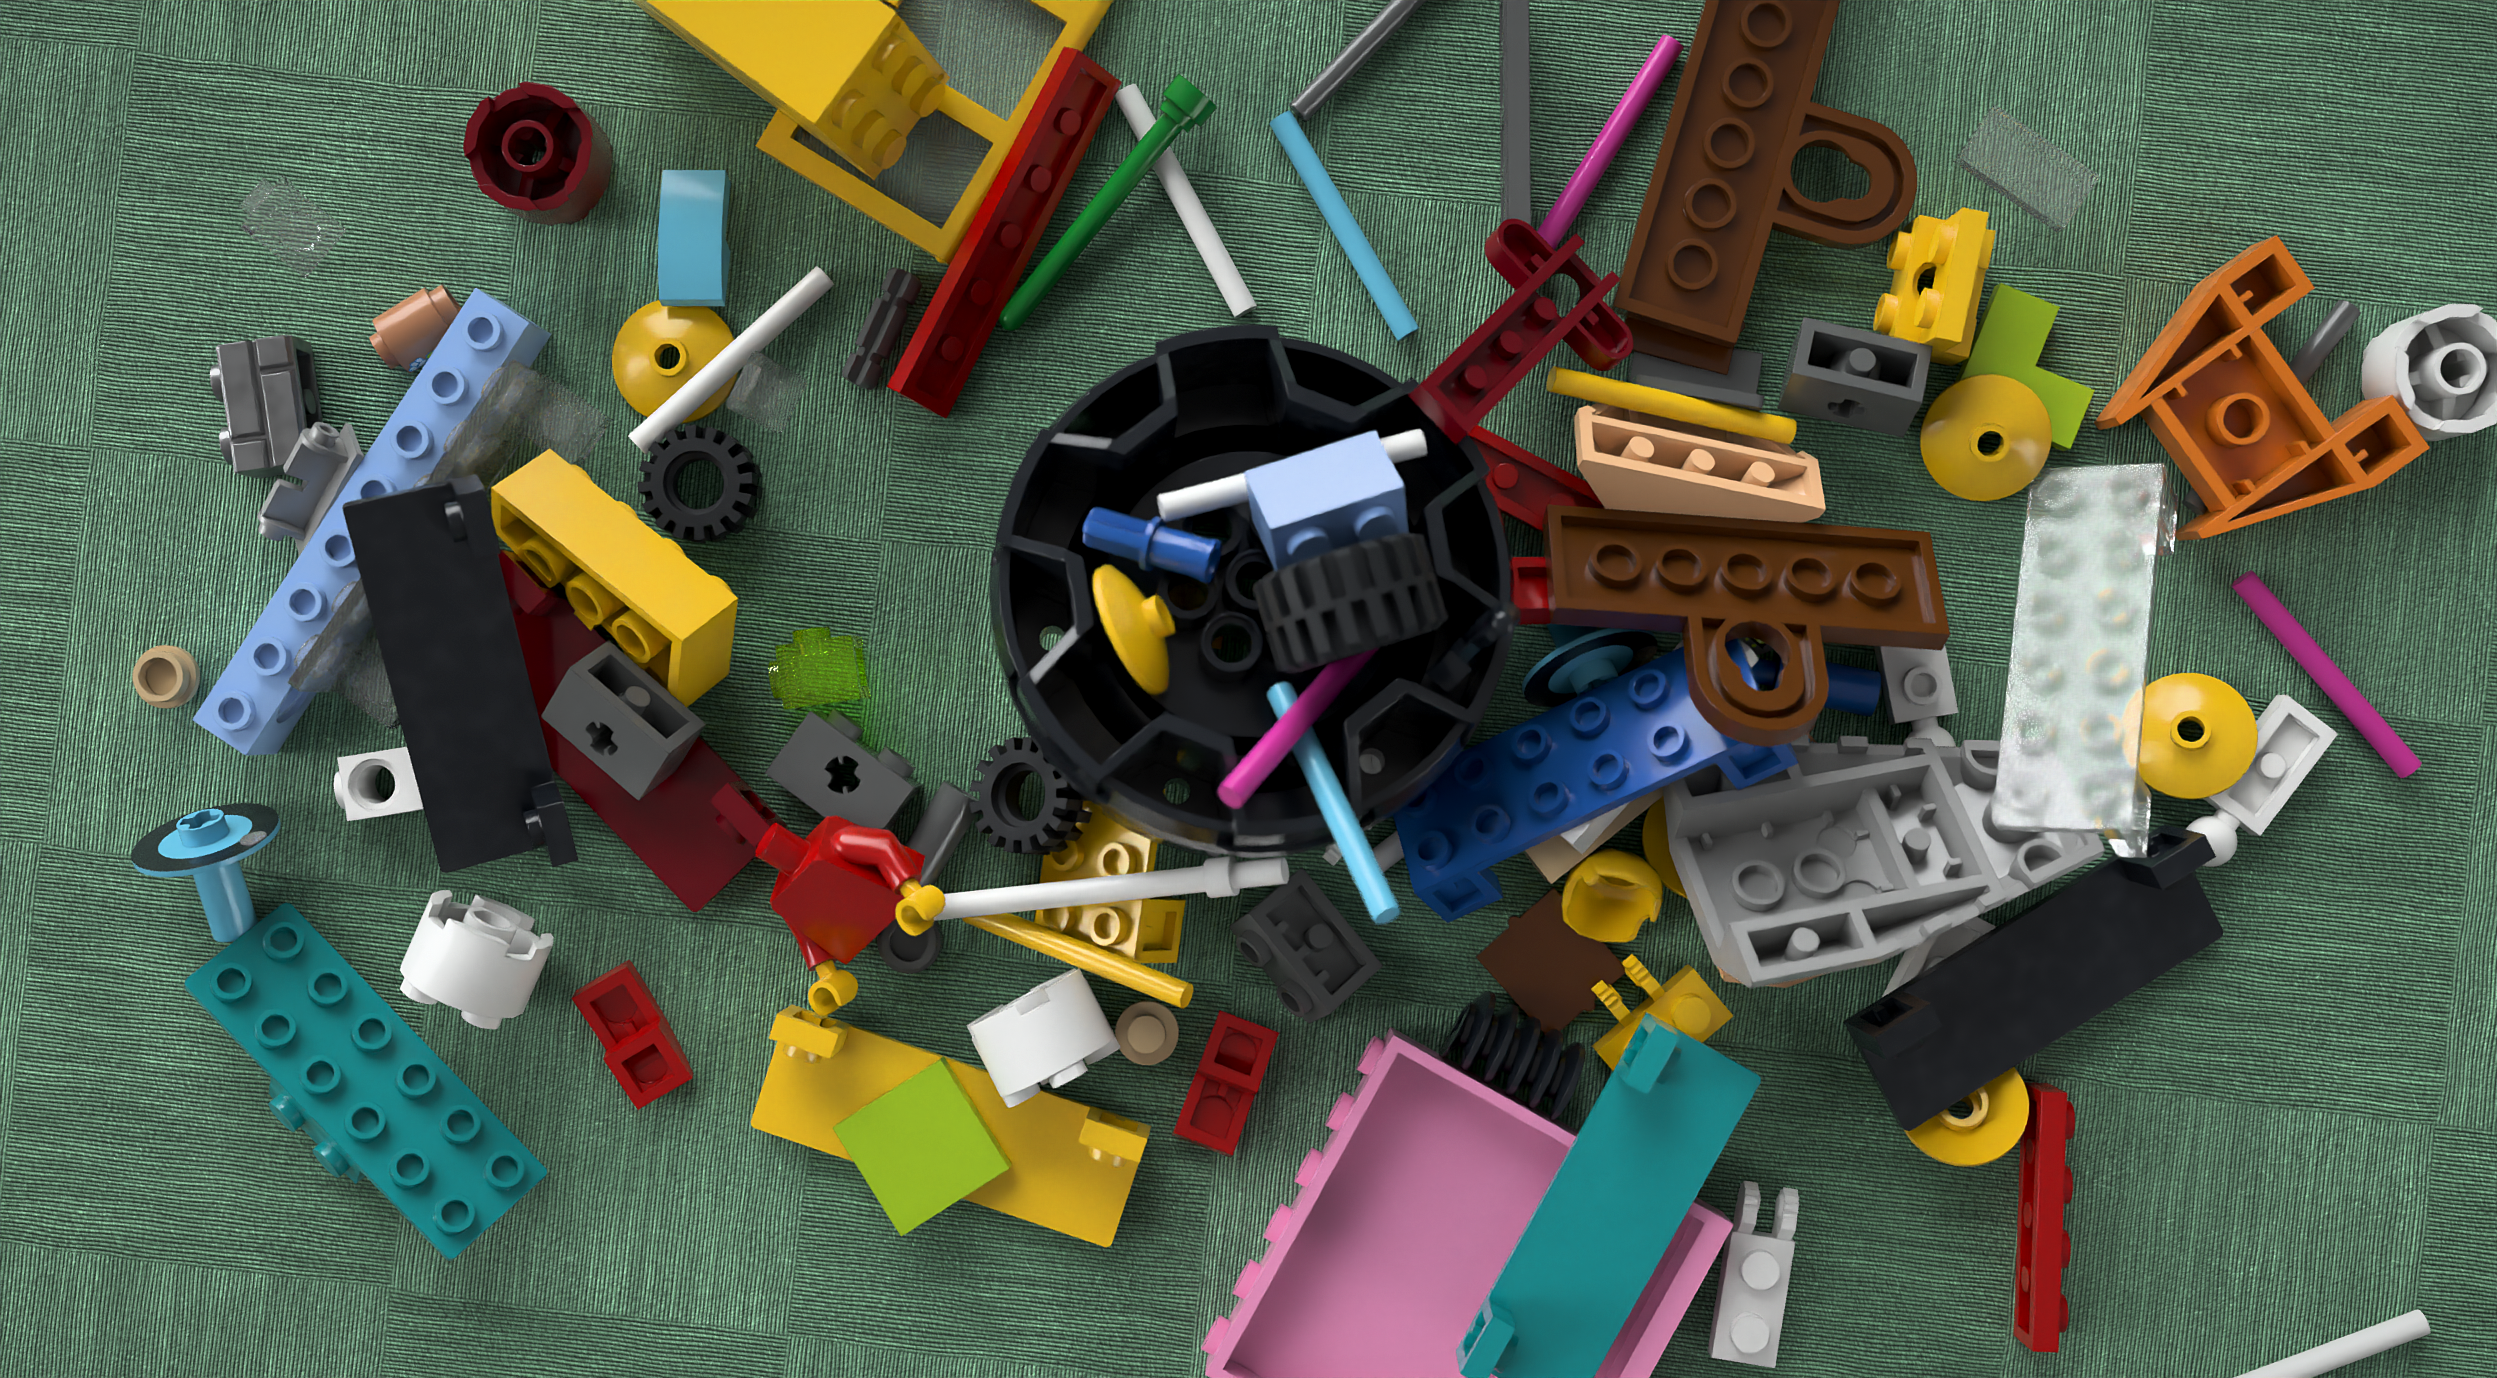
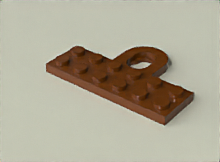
[1610,0,1917,349]
[1542,504,1950,746]

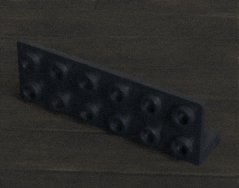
[342,474,578,873]
[1843,824,2223,1131]

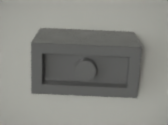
[1627,349,1764,412]

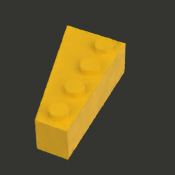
[491,448,738,707]

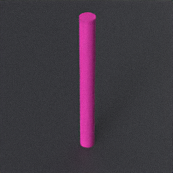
[1537,35,1684,250]
[2231,570,2422,778]
[1218,648,1379,808]

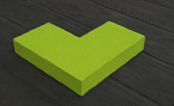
[1955,283,2095,451]

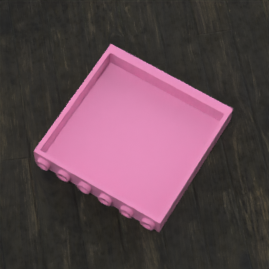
[1201,1027,1734,1378]

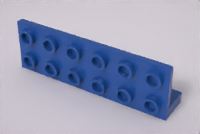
[1393,638,1799,923]

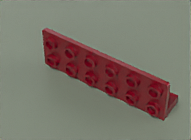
[498,550,788,912]

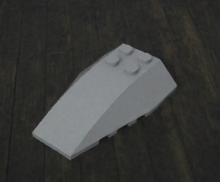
[1663,735,2105,989]

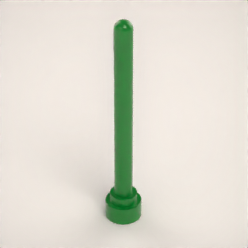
[999,74,1217,331]

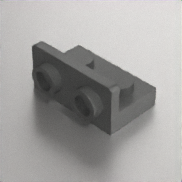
[1229,867,1383,1023]

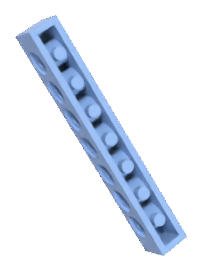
[192,287,551,755]

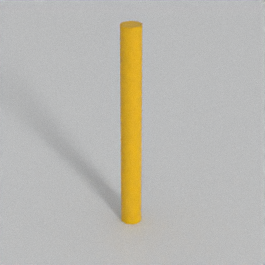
[1546,366,1797,445]
[962,913,1194,1009]

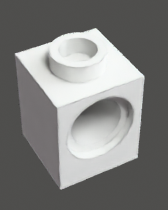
[334,747,424,821]

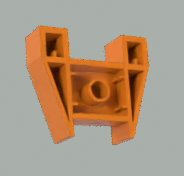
[2094,235,2430,541]

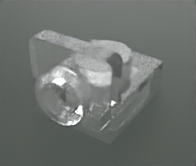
[239,175,347,279]

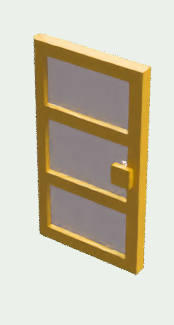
[755,0,1113,266]

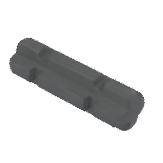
[842,267,922,390]

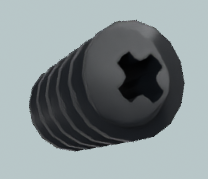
[1439,991,1586,1120]

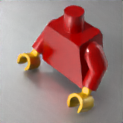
[755,815,945,1016]

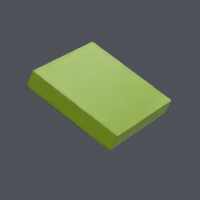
[833,1057,1012,1236]

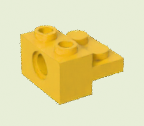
[1873,207,1996,366]

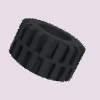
[1253,533,1448,673]

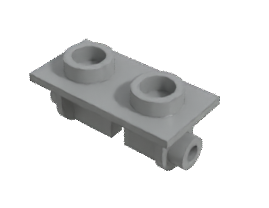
[257,422,364,556]

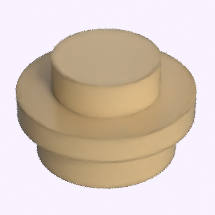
[132,645,200,708]
[1115,1000,1179,1065]

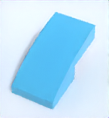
[658,170,731,306]

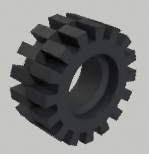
[638,425,763,544]
[970,737,1092,855]

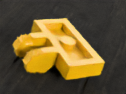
[1591,954,1733,1071]

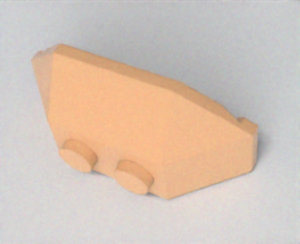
[1573,402,1826,523]

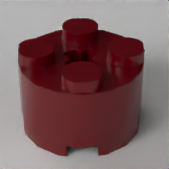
[463,81,613,226]

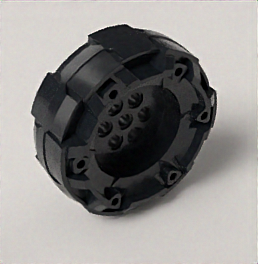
[989,324,1515,858]

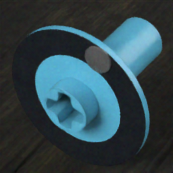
[1522,624,1658,707]
[131,803,281,942]

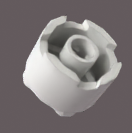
[2361,304,2497,441]
[400,890,554,1030]
[967,968,1121,1108]

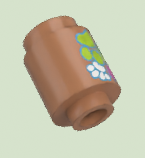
[369,284,462,374]

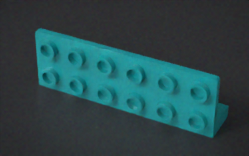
[1456,1012,1761,1378]

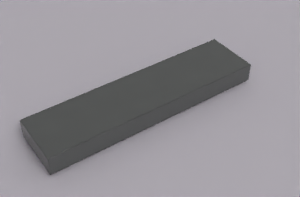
[1499,0,1531,225]

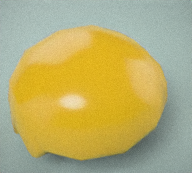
[1561,848,1664,943]

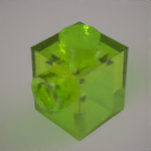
[768,627,871,710]

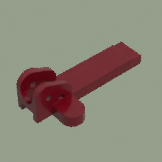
[1408,219,1634,444]

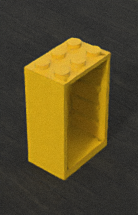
[632,0,950,180]

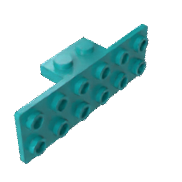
[184,903,547,1261]

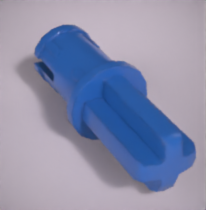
[1082,507,1222,583]

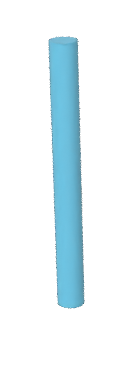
[1269,111,1420,342]
[1267,682,1401,924]

